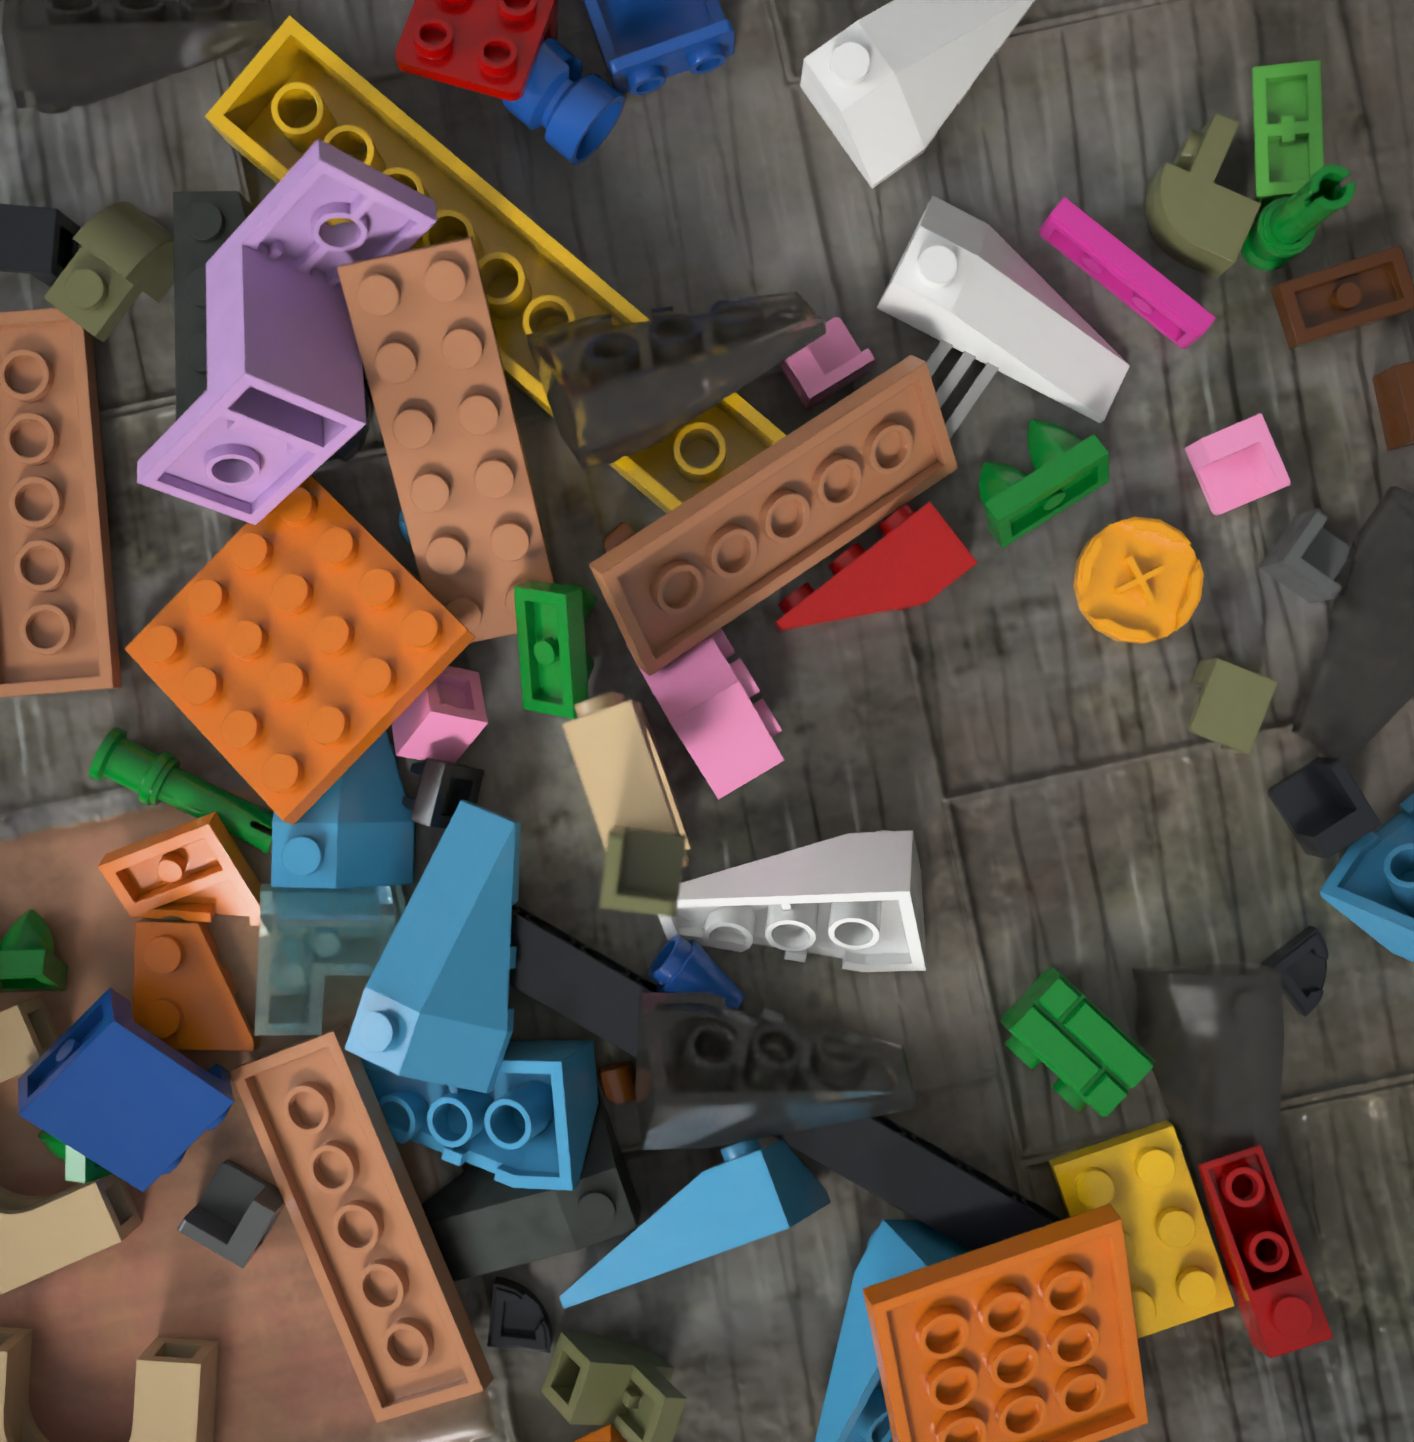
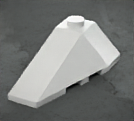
[877,196,1130,423]

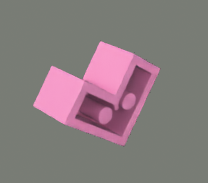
[626,629,784,800]

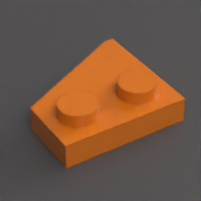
[97,812,276,926]
[133,919,260,1051]

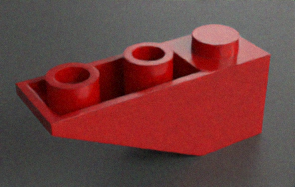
[774,501,977,632]
[1198,1144,1333,1358]

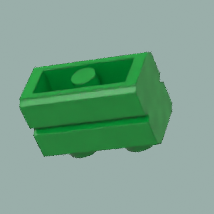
[1000,966,1156,1118]

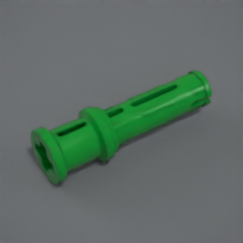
[1240,164,1356,271]
[88,727,273,855]

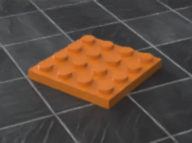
[124,475,476,825]
[862,1204,1149,1442]

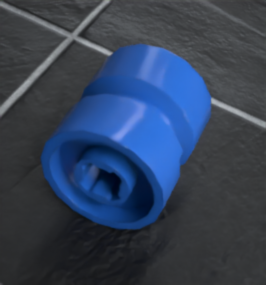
[503,38,625,165]

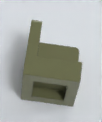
[1188,658,1278,754]
[599,826,686,917]

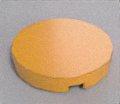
[1073,516,1204,644]

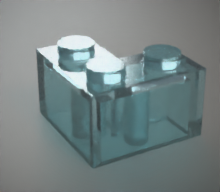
[254,884,396,1036]

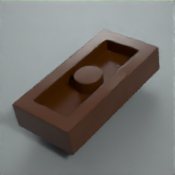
[1271,245,1414,350]

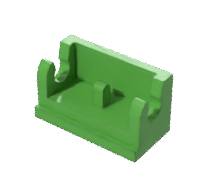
[1252,60,1324,211]

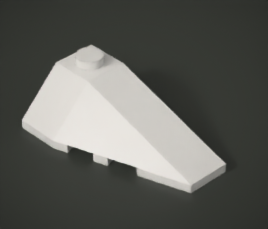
[800,0,1036,189]
[658,830,927,972]

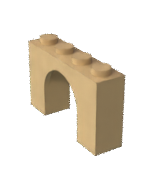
[562,692,692,867]
[0,995,143,1295]
[0,1327,219,1442]

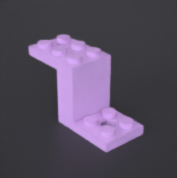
[137,139,437,525]

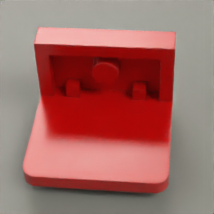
[395,0,558,101]

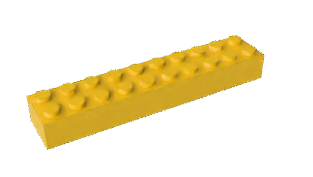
[205,15,787,514]

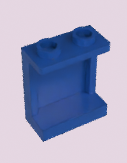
[582,0,735,95]
[18,988,235,1192]

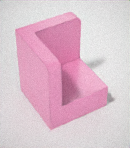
[774,317,876,410]
[1184,413,1291,515]
[391,666,488,763]

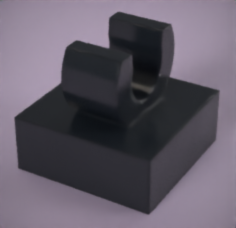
[402,758,485,829]

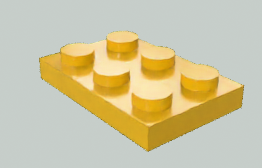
[1048,1120,1235,1339]

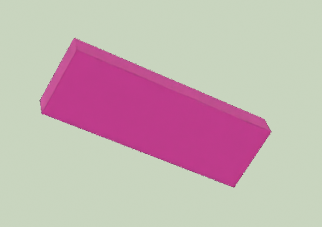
[1038,197,1216,349]

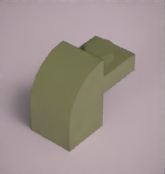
[1145,113,1261,279]
[43,201,174,342]
[541,1332,687,1442]

